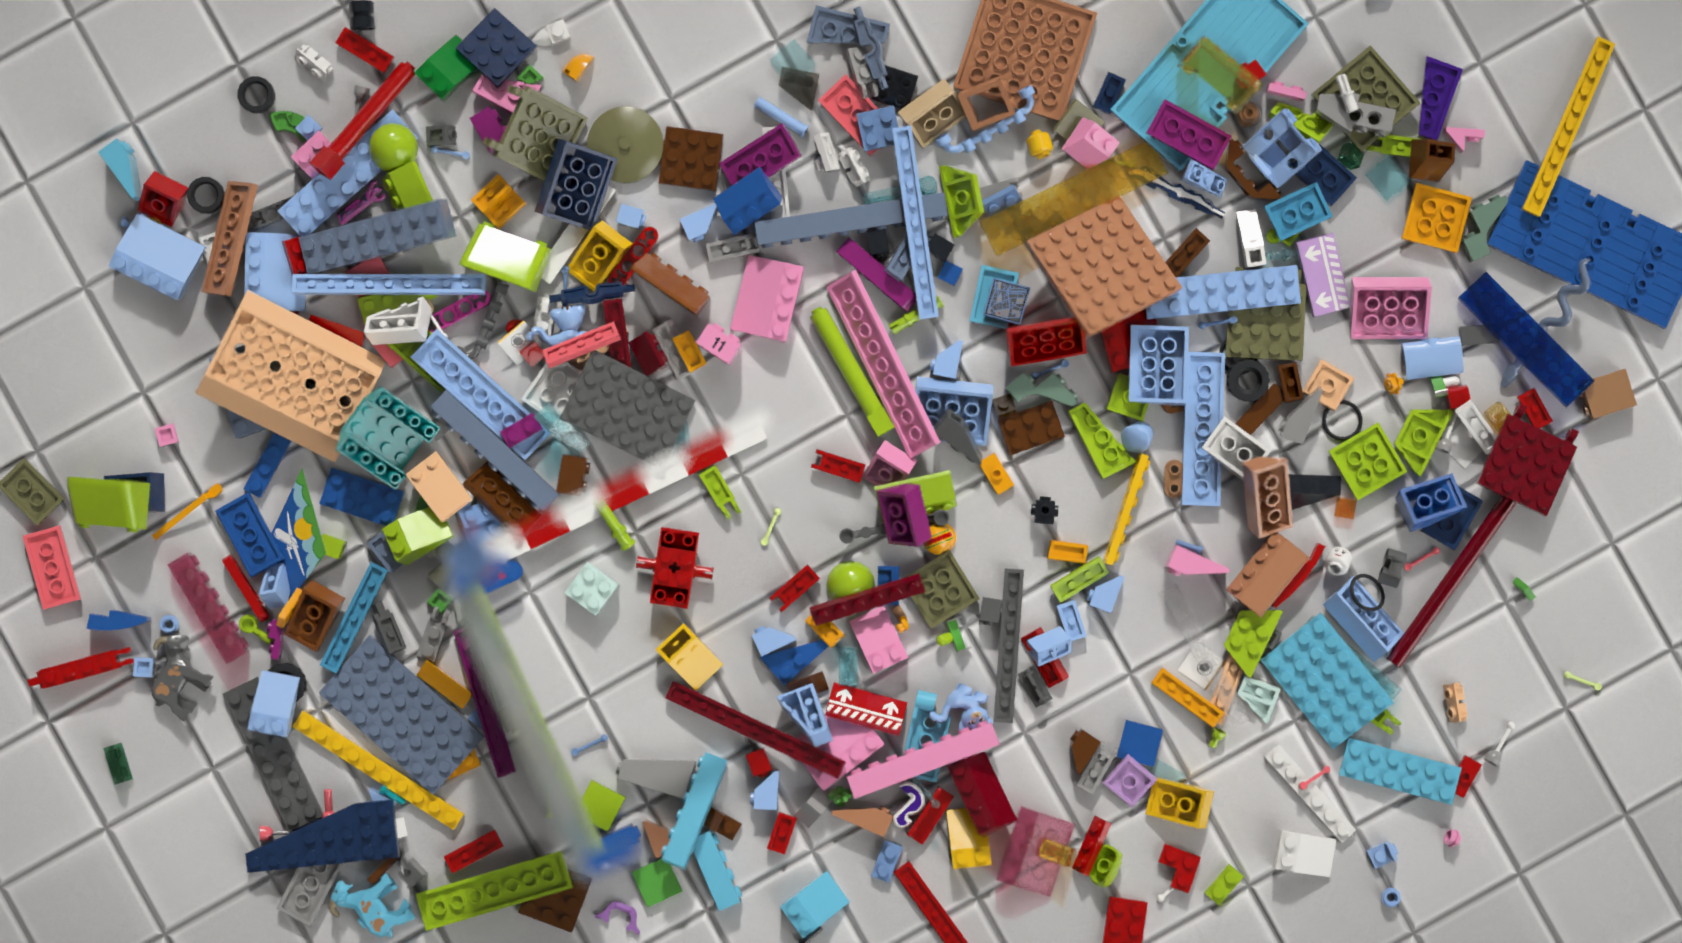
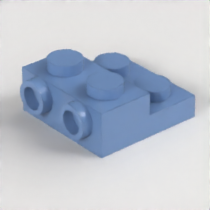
[455,500,504,541]

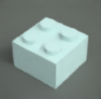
[565,562,620,616]

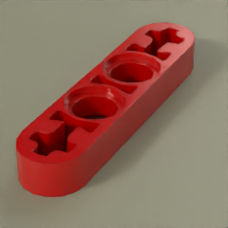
[607,227,659,285]
[222,554,270,622]

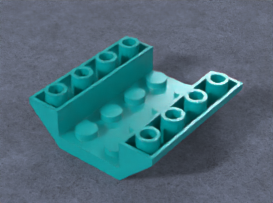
[336,387,441,490]

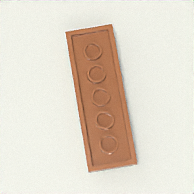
[201,181,258,297]

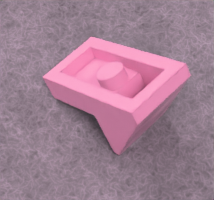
[1443,127,1485,153]

